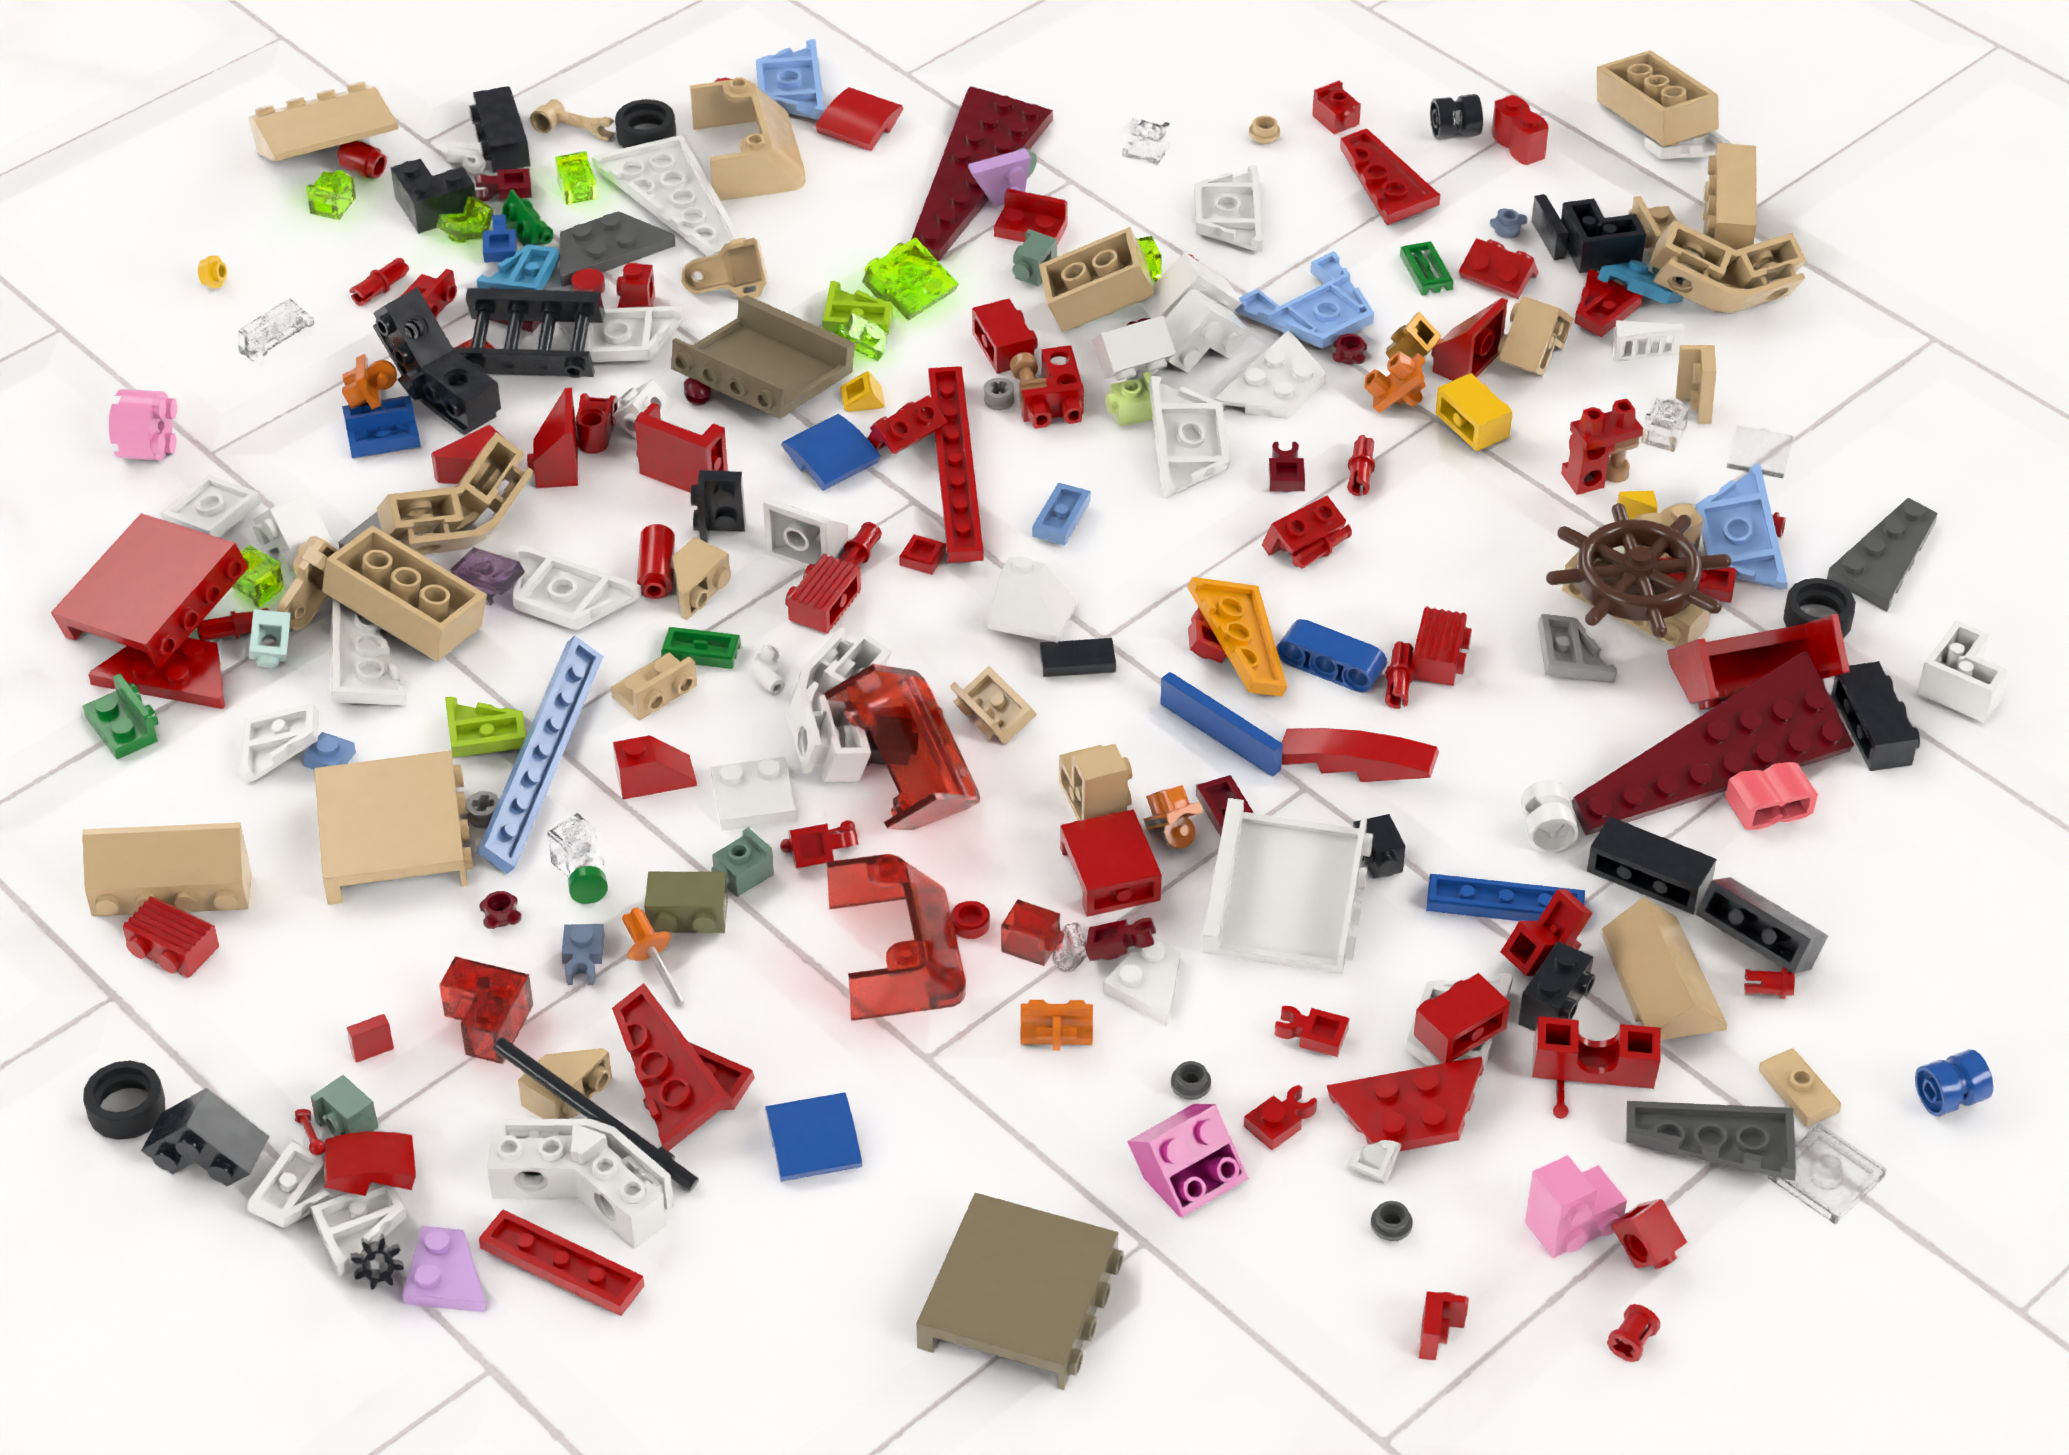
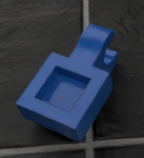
[483,214,517,263]

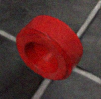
[571,268,605,294]
[951,901,990,939]

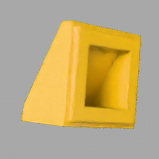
[840,371,885,412]
[1617,490,1658,520]

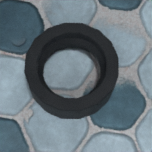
[615,99,676,148]
[1783,578,1856,638]
[83,1060,166,1140]

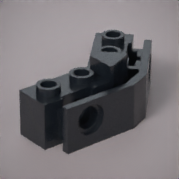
[372,287,501,435]

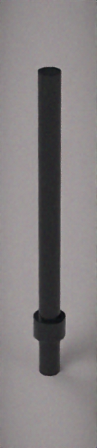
[493,1037,699,1192]

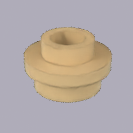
[1249,115,1280,144]

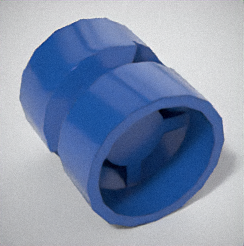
[1915,1049,1994,1117]

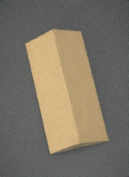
[1601,897,1728,1040]

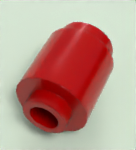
[337,140,387,179]

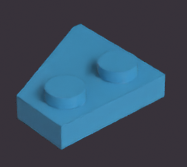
[476,244,560,290]
[1597,260,1683,304]

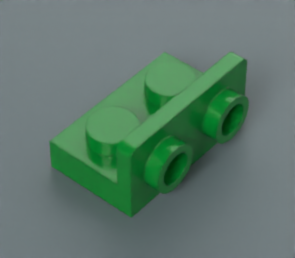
[82,673,159,760]

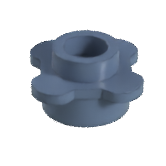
[1489,208,1528,238]

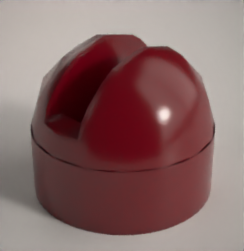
[683,378,711,406]

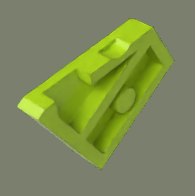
[822,281,893,335]
[445,696,526,758]

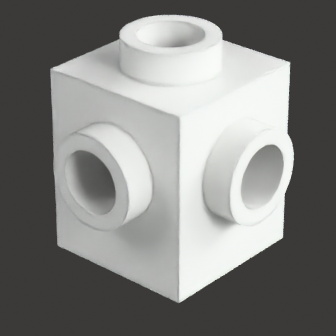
[613,379,675,440]

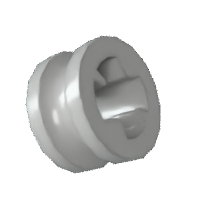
[984,378,1014,410]
[466,791,499,829]

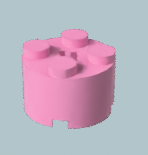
[109,389,178,460]

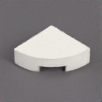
[1346,1140,1402,1183]

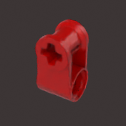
[576,393,618,454]

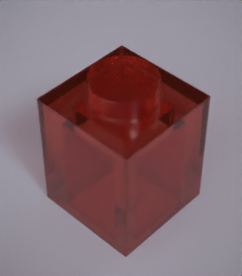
[1001,899,1064,966]

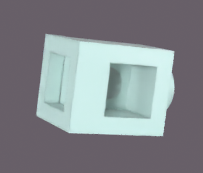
[249,609,291,668]

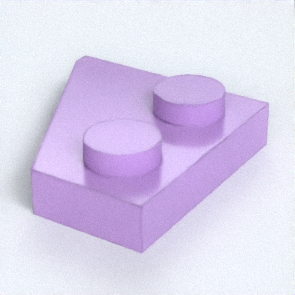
[968,148,1031,207]
[402,1226,486,1312]

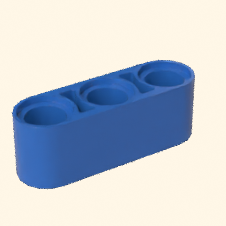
[1276,619,1387,693]

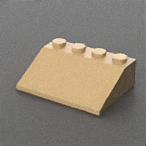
[248,81,399,162]

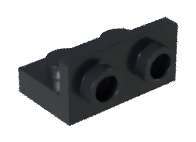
[690,470,746,543]

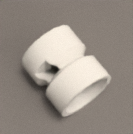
[1521,780,1579,853]

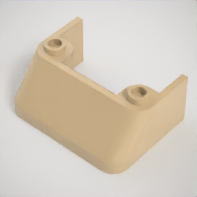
[690,77,806,201]

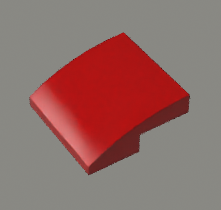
[815,87,904,151]
[323,1131,416,1196]

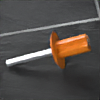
[622,907,684,1007]

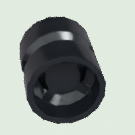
[1430,94,1483,140]

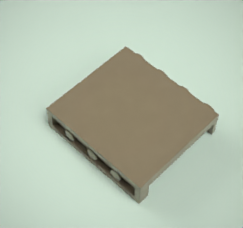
[671,295,855,419]
[916,1192,1124,1391]

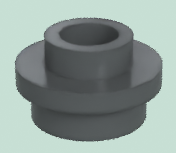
[1171,1061,1211,1100]
[1370,1201,1413,1241]

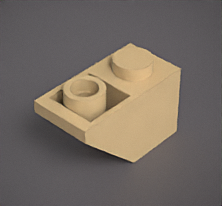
[672,537,731,620]
[518,1048,612,1119]

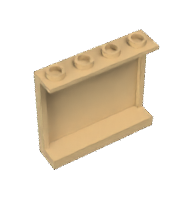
[314,750,473,905]

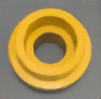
[198,255,227,288]

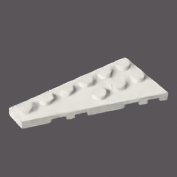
[591,134,741,256]

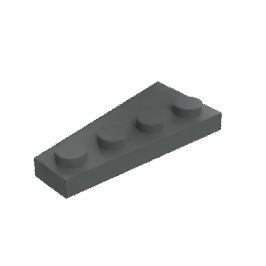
[1827,497,1938,612]
[1626,1101,1796,1181]

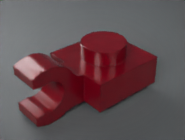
[475,168,532,202]

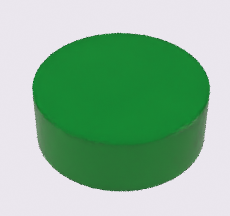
[568,866,608,904]

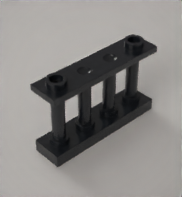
[455,288,605,378]

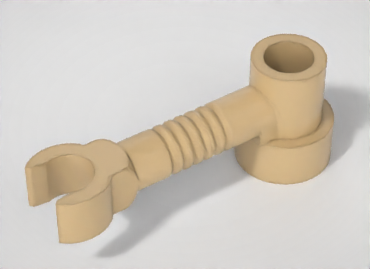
[530,99,615,141]

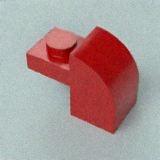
[1500,889,1593,976]

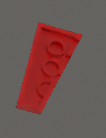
[1340,128,1440,225]
[612,983,733,1151]

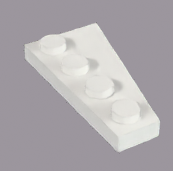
[331,598,407,706]

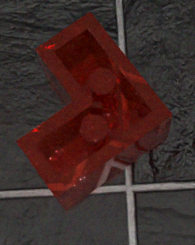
[439,956,534,1064]

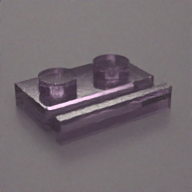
[450,547,525,606]

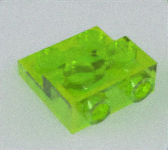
[862,237,959,321]

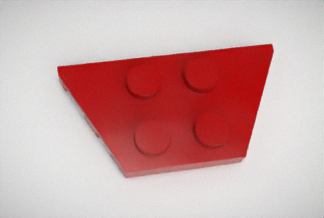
[88,638,225,709]
[1327,1056,1484,1152]

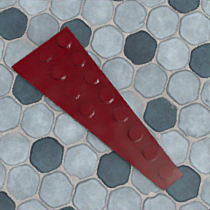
[910,86,1053,261]
[1572,651,1854,836]

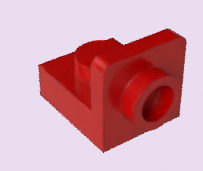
[1419,1291,1469,1361]

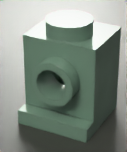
[1012,229,1057,287]
[711,827,774,897]
[310,1075,378,1136]

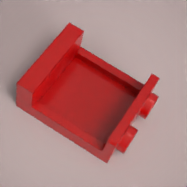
[634,402,728,493]
[1060,809,1162,917]

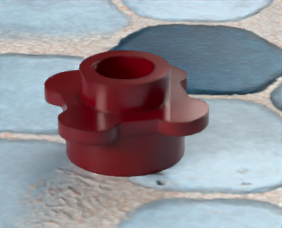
[1332,334,1367,364]
[479,891,522,929]

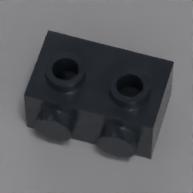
[1518,941,1595,1031]

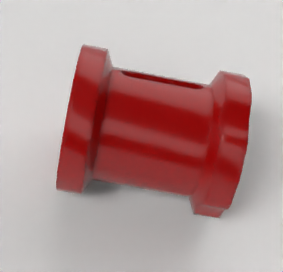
[1607,1304,1661,1362]

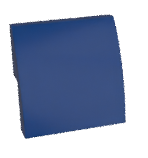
[342,395,421,458]
[781,414,881,491]
[765,1092,862,1182]

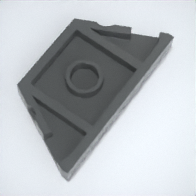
[560,211,676,287]

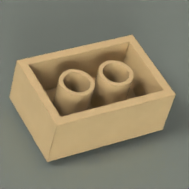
[1039,226,1155,333]

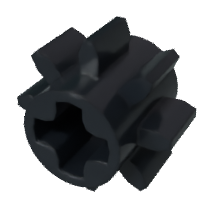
[350,1234,404,1290]

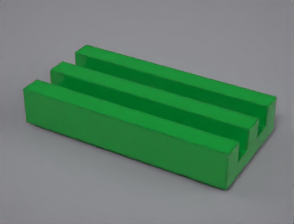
[1400,241,1454,295]
[661,627,741,669]

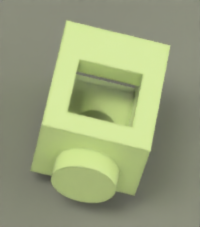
[1105,372,1153,426]

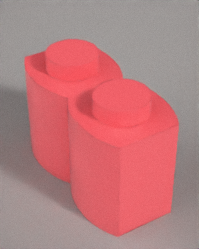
[1725,762,1818,830]

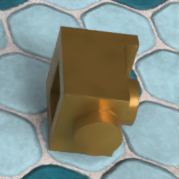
[1385,312,1442,359]

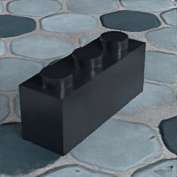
[469,86,531,173]
[1831,661,1920,771]
[1587,817,1717,915]
[1695,877,1829,974]

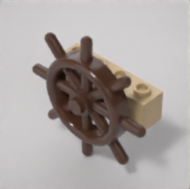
[1546,503,1732,647]

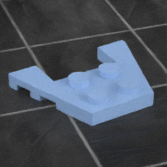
[1234,251,1374,349]

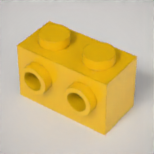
[1435,373,1513,452]

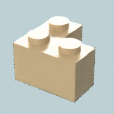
[1498,295,1574,377]
[1059,744,1133,820]

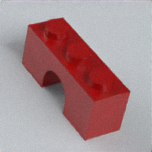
[1532,1016,1661,1089]

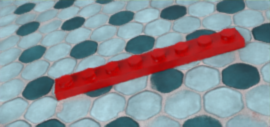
[928,366,984,563]

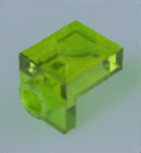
[437,196,494,243]
[834,314,888,362]

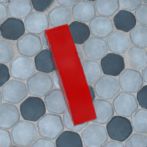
[1281,728,1439,782]

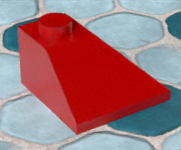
[1431,298,1508,381]
[527,388,578,488]

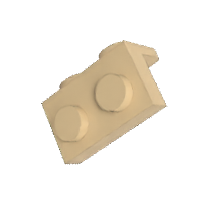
[949,666,1037,745]

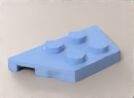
[756,39,824,120]
[1696,463,1788,590]

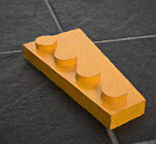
[1187,577,1288,697]

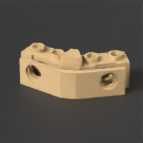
[1649,220,1807,313]
[376,432,534,555]

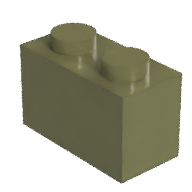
[644,871,728,933]

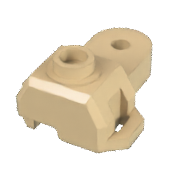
[681,237,768,298]
[277,536,338,630]

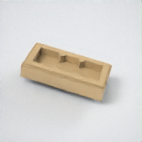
[1758,1048,1842,1127]

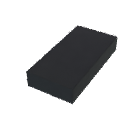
[1531,194,1569,260]
[1040,638,1116,677]

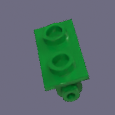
[502,190,553,246]

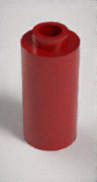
[637,524,675,599]

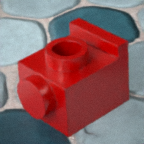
[1312,80,1361,135]
[616,263,655,308]

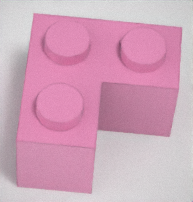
[1525,1155,1627,1258]

